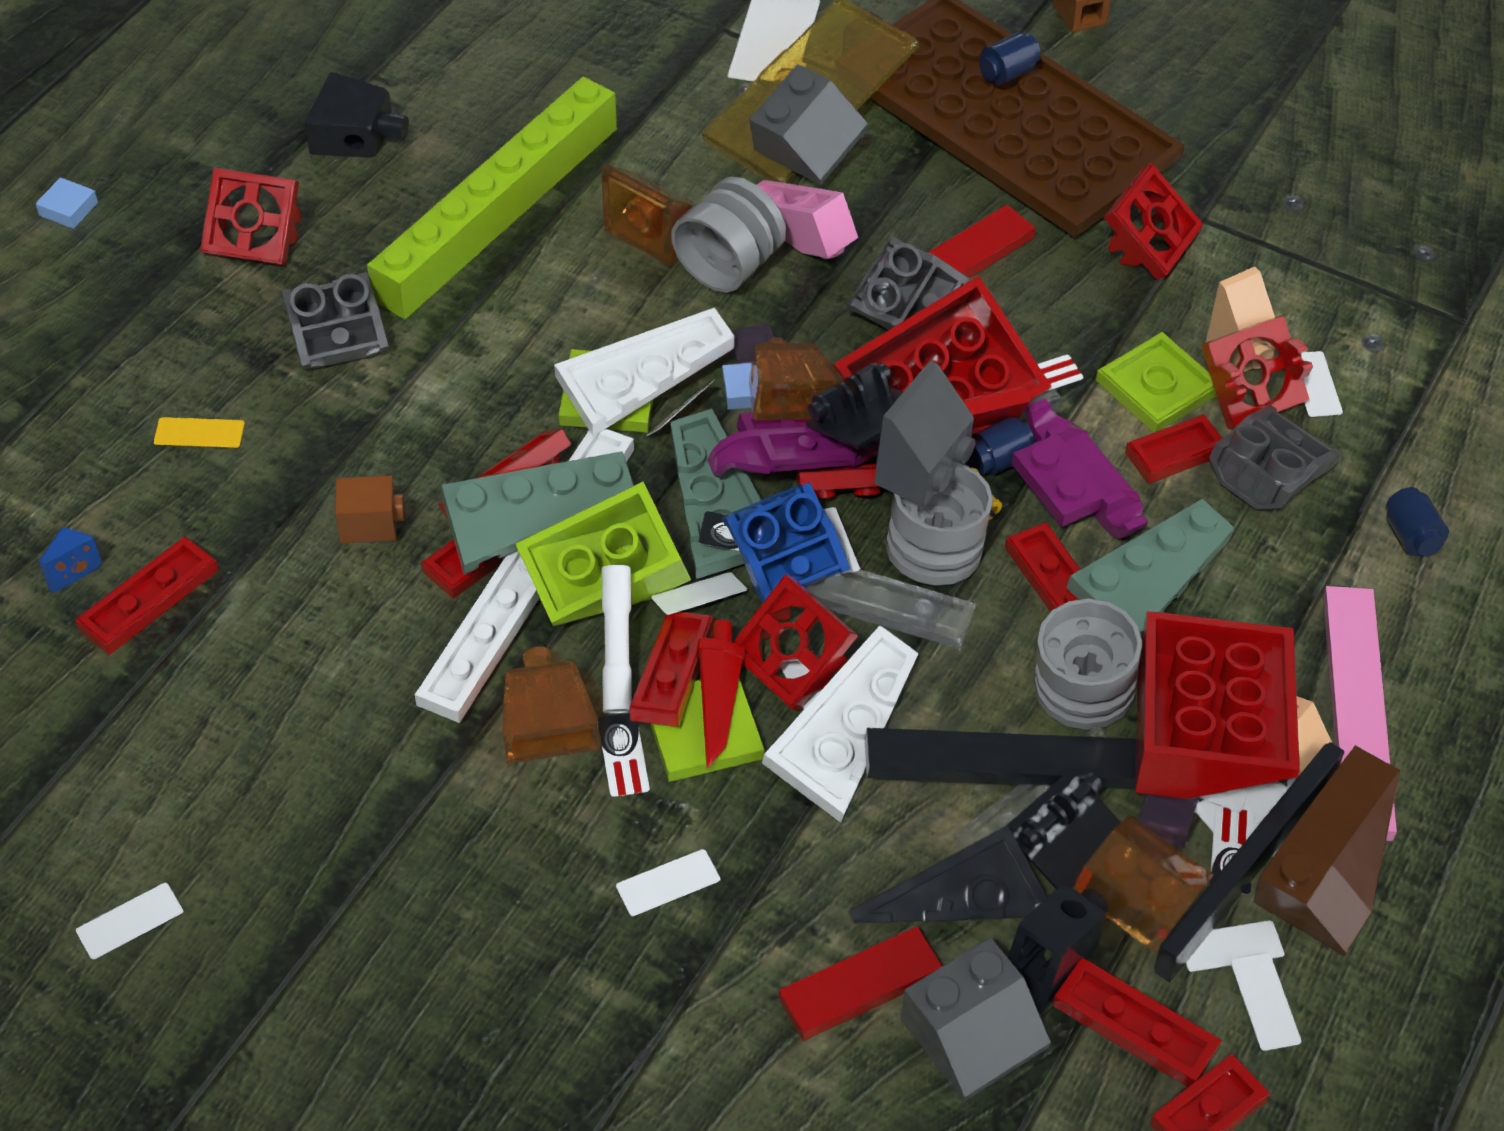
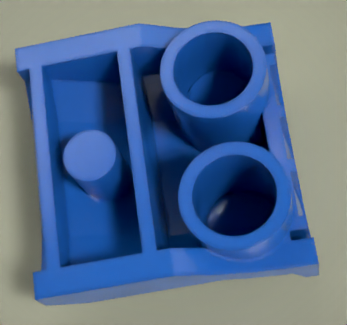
[721,482,851,603]

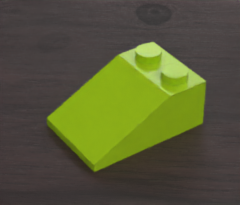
[515,482,691,626]

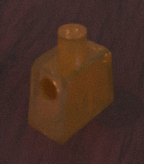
[749,337,844,420]
[503,647,600,764]

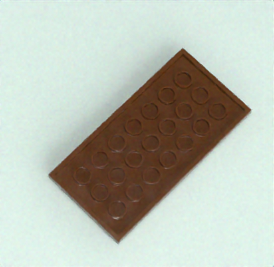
[835,0,1185,238]

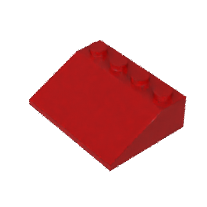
[823,276,1052,443]
[1135,611,1300,799]

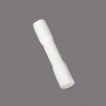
[602,565,632,714]

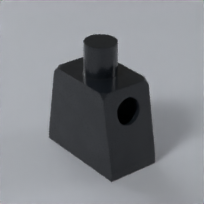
[304,72,409,158]
[1008,885,1108,1014]

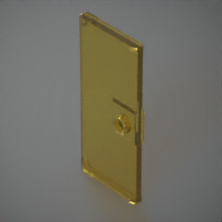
[702,0,920,183]

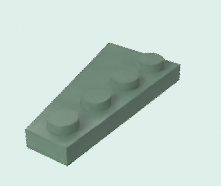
[670,409,761,579]
[441,451,633,575]
[1066,499,1234,636]

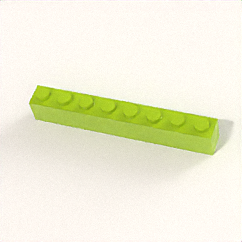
[367,76,617,320]

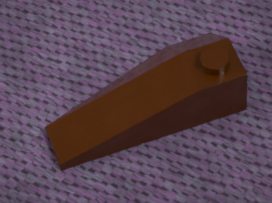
[1253,745,1400,957]

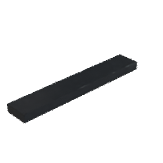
[864,728,1136,789]
[1154,742,1345,983]

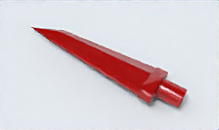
[697,620,745,769]

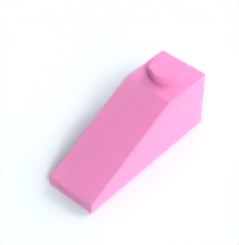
[757,180,858,259]

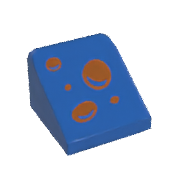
[39,527,102,593]

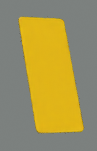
[153,417,245,448]

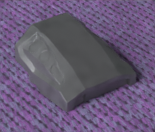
[846,236,969,330]
[282,272,389,369]
[1209,405,1342,509]

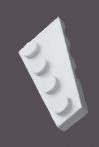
[554,308,734,436]
[762,626,918,823]

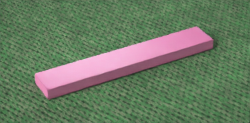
[1323,586,1397,841]

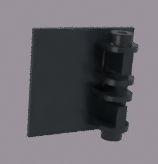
[806,363,903,449]
[1007,769,1141,894]

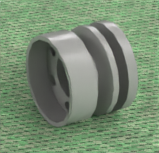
[671,176,786,293]
[886,463,993,586]
[1034,599,1142,730]

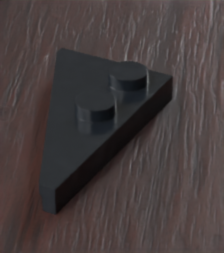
[848,825,1047,923]

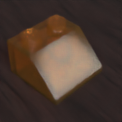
[601,164,696,266]
[1073,815,1214,953]

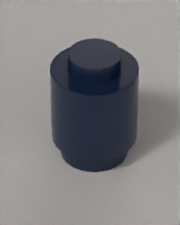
[979,33,1041,85]
[967,417,1034,475]
[1386,487,1449,556]

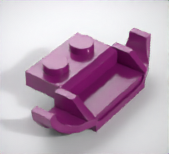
[1012,398,1148,539]
[707,408,879,476]

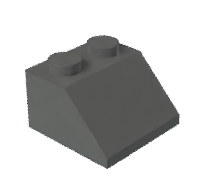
[749,64,868,185]
[874,361,975,507]
[901,937,1051,1102]

